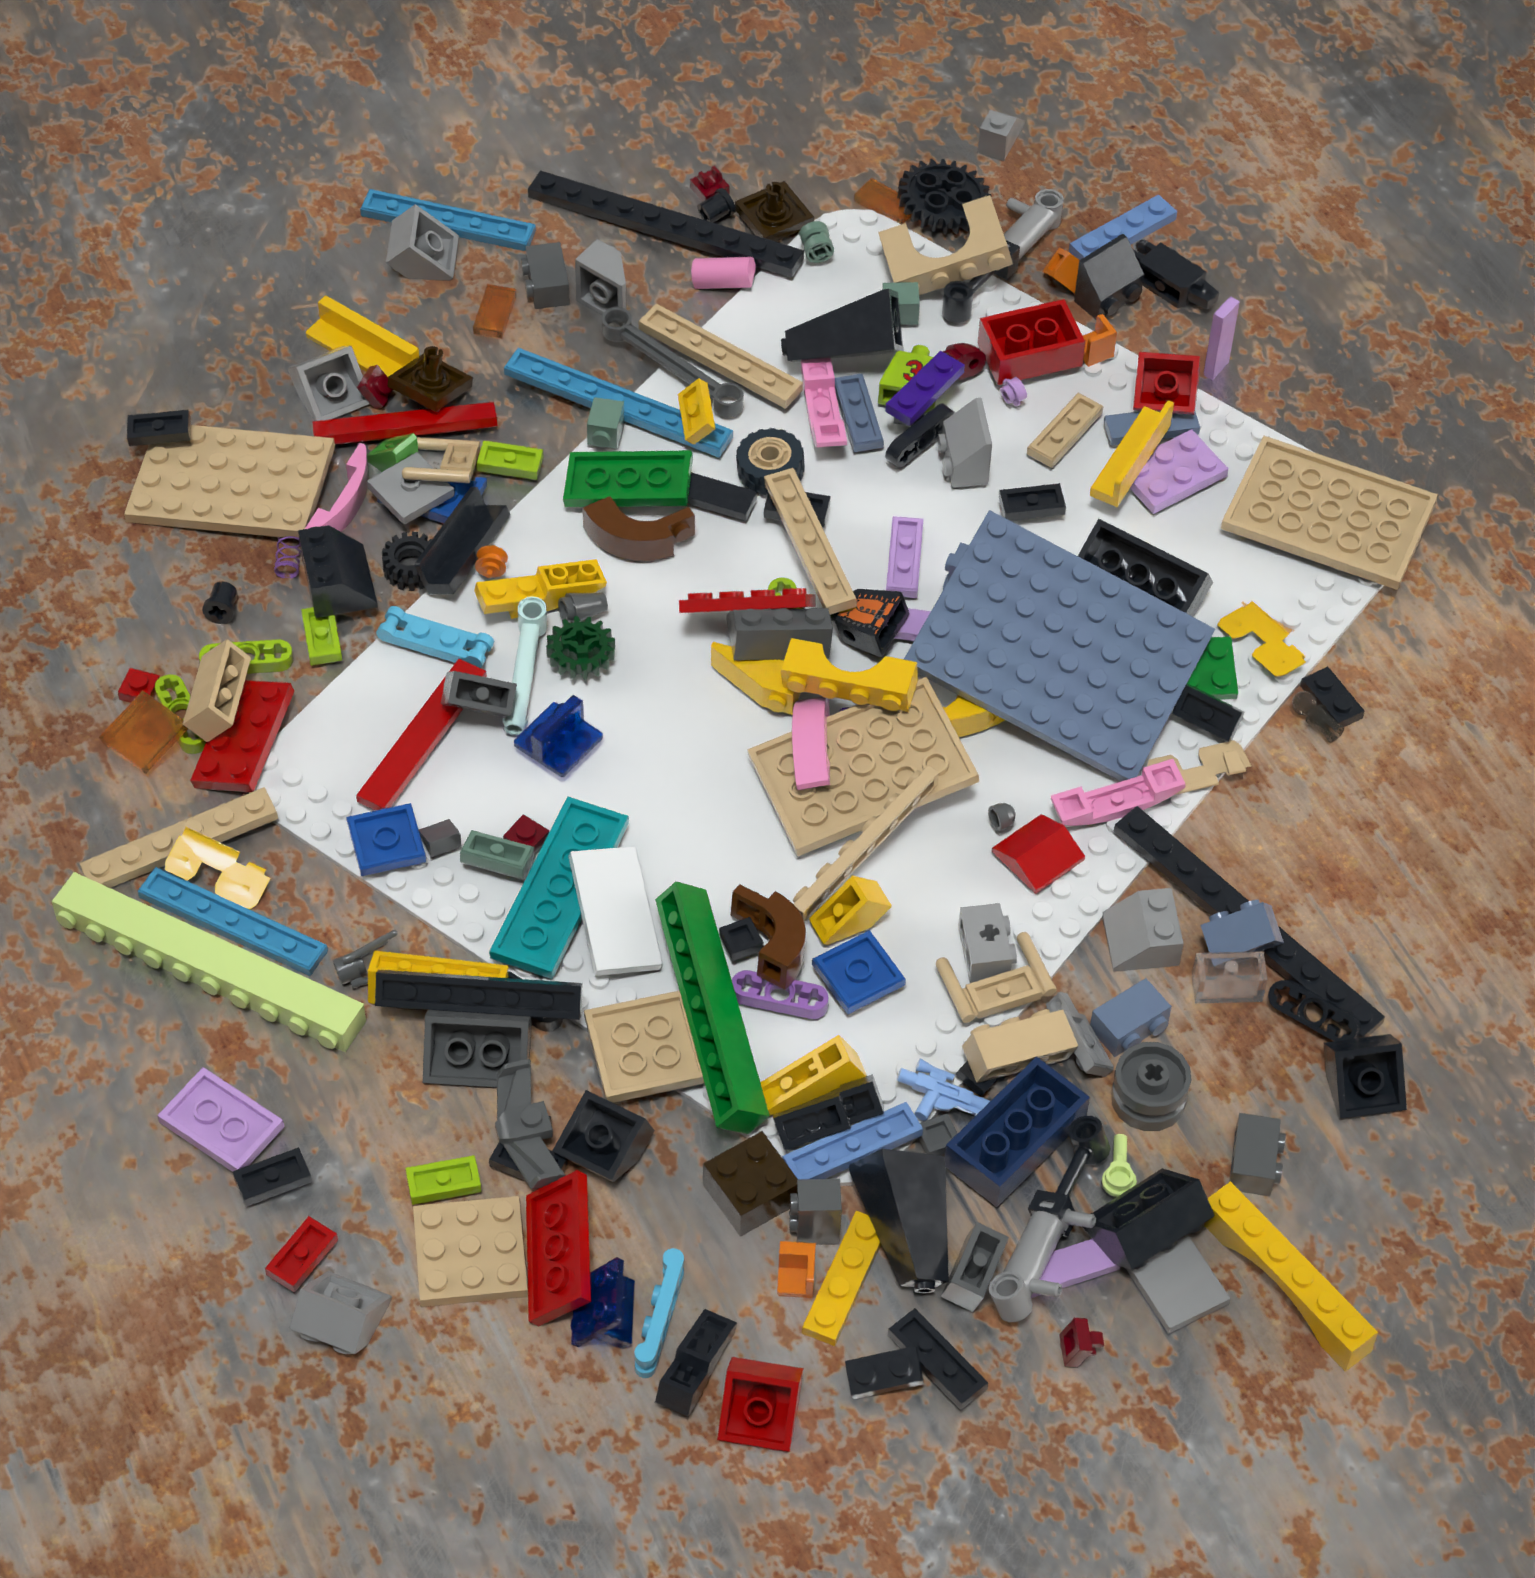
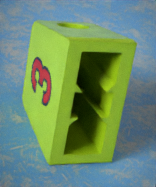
[878,345,936,413]

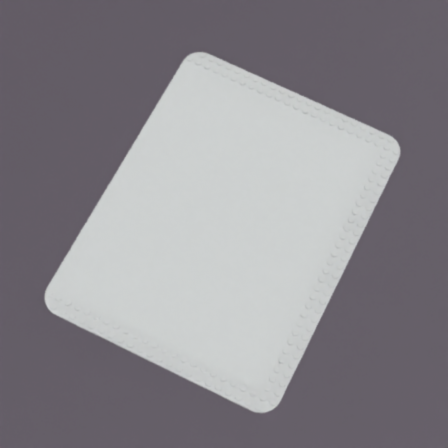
[254,209,1384,1186]

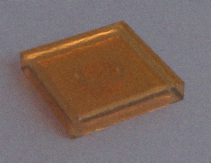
[99,691,188,774]

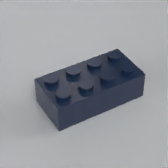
[945,1056,1090,1207]

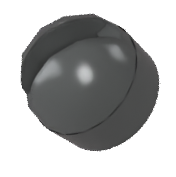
[988,803,1016,831]

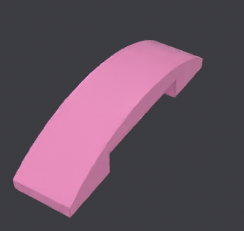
[801,358,847,447]
[305,443,369,532]
[792,696,830,790]
[1051,759,1186,826]

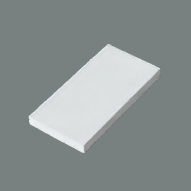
[569,846,662,976]

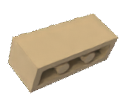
[183,639,251,742]
[962,1009,1078,1083]

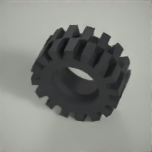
[382,531,432,591]

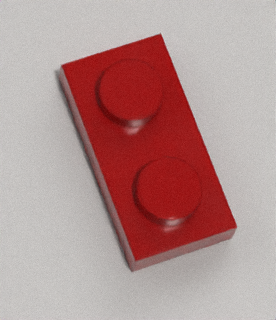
[265,1216,338,1293]

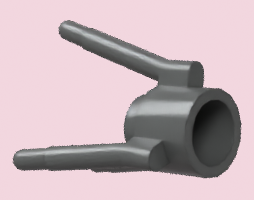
[333,930,398,989]

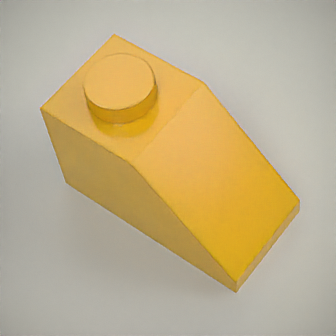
[809,875,892,945]

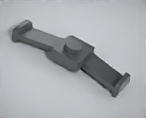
[495,1059,566,1190]

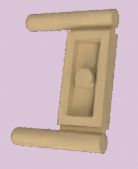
[402,437,480,483]
[936,932,1057,1023]

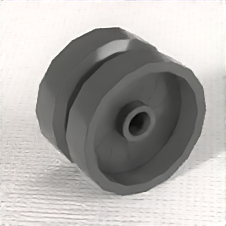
[1111,1042,1192,1131]

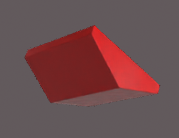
[992,814,1085,894]

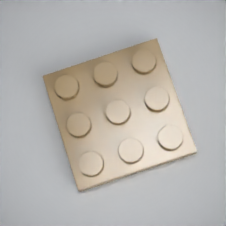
[584,990,704,1103]
[413,1196,528,1307]

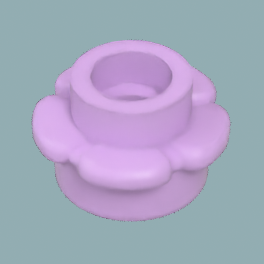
[1000,377,1027,406]

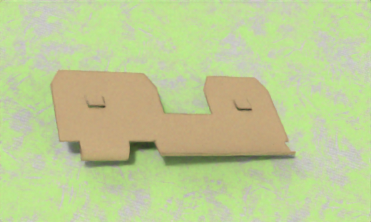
[1147,740,1251,795]

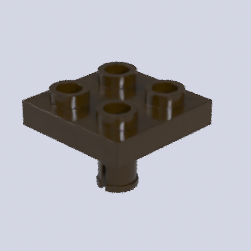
[735,181,814,241]
[387,346,473,412]

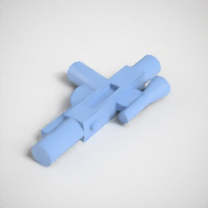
[897,1058,990,1121]

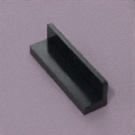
[415,487,511,594]

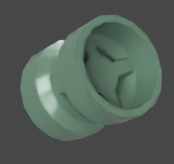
[799,221,834,263]

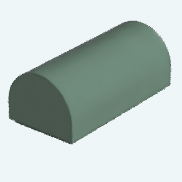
[460,830,534,880]

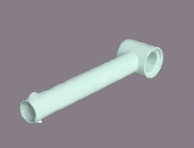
[502,596,547,735]

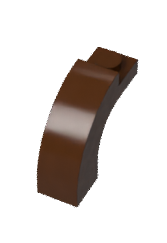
[583,496,695,561]
[730,884,806,990]

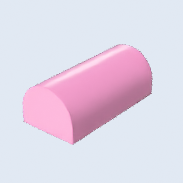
[691,257,756,289]

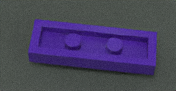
[885,351,965,426]

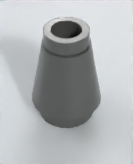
[558,592,608,623]

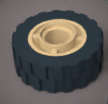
[736,428,805,495]

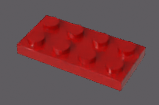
[679,588,816,613]
[190,680,294,792]
[526,1170,591,1327]

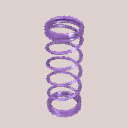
[274,536,301,578]

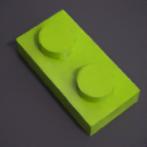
[477,440,544,480]
[301,607,342,666]
[405,1155,481,1205]

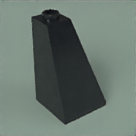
[781,289,904,362]
[849,1148,949,1293]

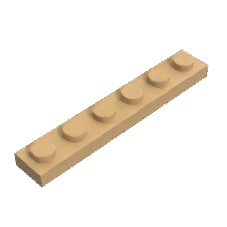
[638,304,803,409]
[764,468,857,615]
[793,765,939,922]
[79,787,279,888]

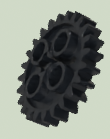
[897,159,991,234]

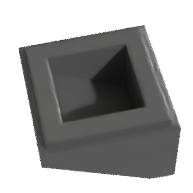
[419,819,462,857]

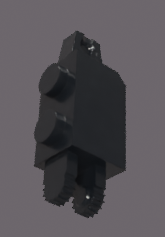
[1133,239,1219,309]

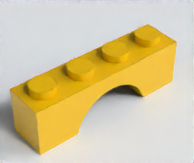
[781,638,918,712]

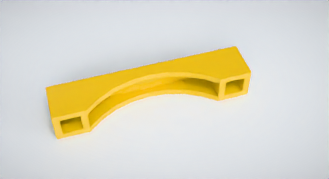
[1204,1181,1378,1372]

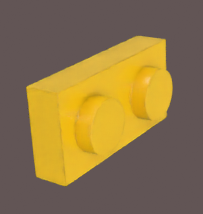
[677,378,716,445]

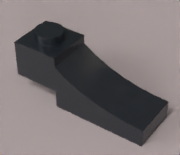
[773,1074,884,1150]
[655,1309,737,1416]

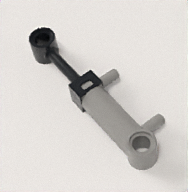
[942,189,1064,323]
[989,1116,1111,1322]

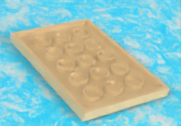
[124,425,335,539]
[1221,435,1438,590]
[747,677,980,856]

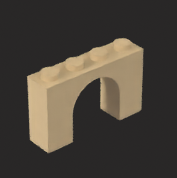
[878,195,1013,295]

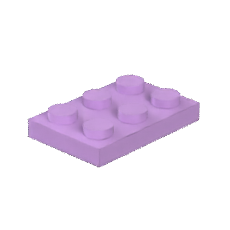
[1130,429,1229,514]
[157,1067,284,1172]

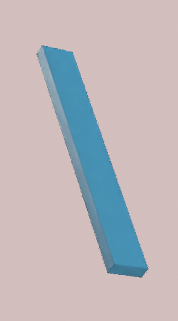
[504,348,733,458]

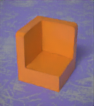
[1042,247,1079,294]
[1082,314,1117,367]
[777,1241,816,1298]

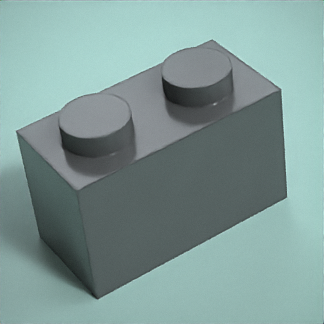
[521,242,570,309]
[441,671,517,717]
[1229,1113,1286,1196]
[789,1179,842,1245]
[941,1222,1009,1312]

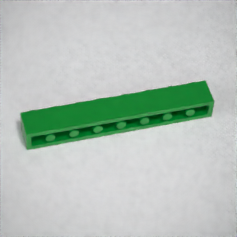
[655,881,770,1134]

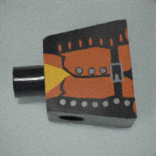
[830,589,910,657]

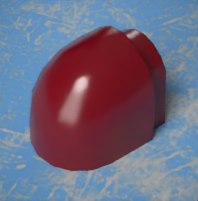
[943,343,986,380]

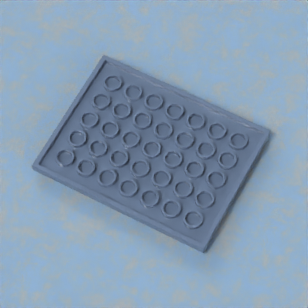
[903,510,1215,781]

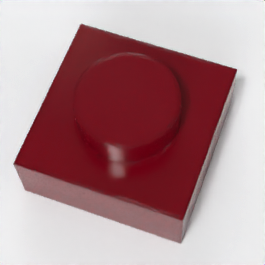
[357,365,393,409]
[503,814,549,854]

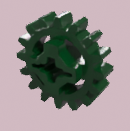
[546,616,615,680]

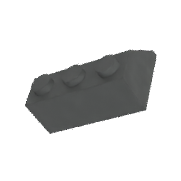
[726,608,833,660]
[422,1010,532,1087]

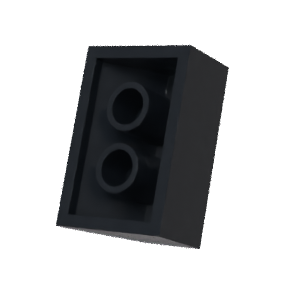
[298,525,378,618]
[1083,1168,1215,1270]

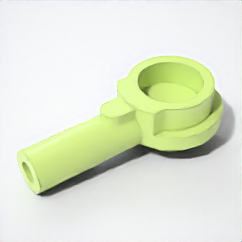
[1101,1134,1137,1197]

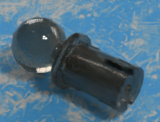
[1292,691,1344,742]

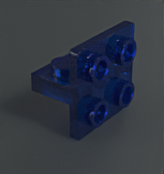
[514,695,603,777]
[570,1257,635,1349]

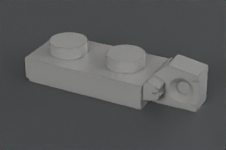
[1046,992,1114,1077]

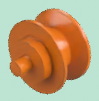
[475,545,508,578]

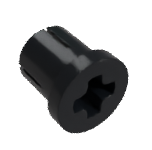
[697,188,736,223]
[202,582,238,624]

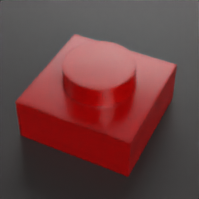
[118,668,160,707]

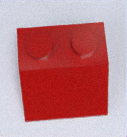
[1133,352,1200,415]
[717,1357,804,1452]

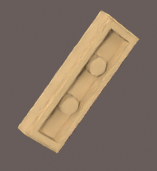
[1027,392,1103,468]

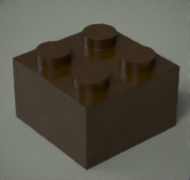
[703,1131,798,1237]

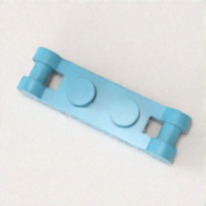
[376,606,495,668]
[634,1248,684,1378]

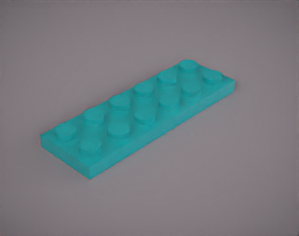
[489,796,629,979]

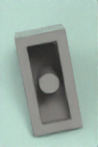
[978,110,1025,161]

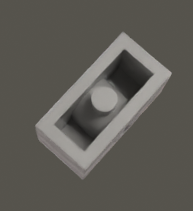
[958,903,1017,982]

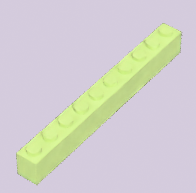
[52,872,366,1053]

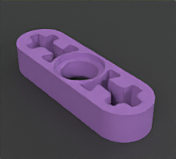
[732,970,829,1019]

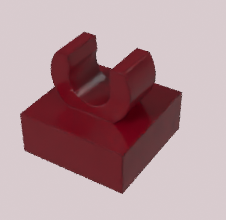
[690,165,730,202]
[1059,1317,1105,1368]

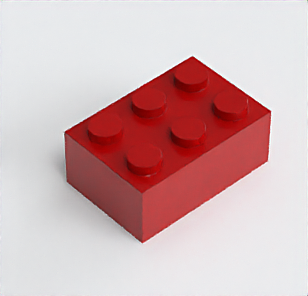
[977,299,1085,385]

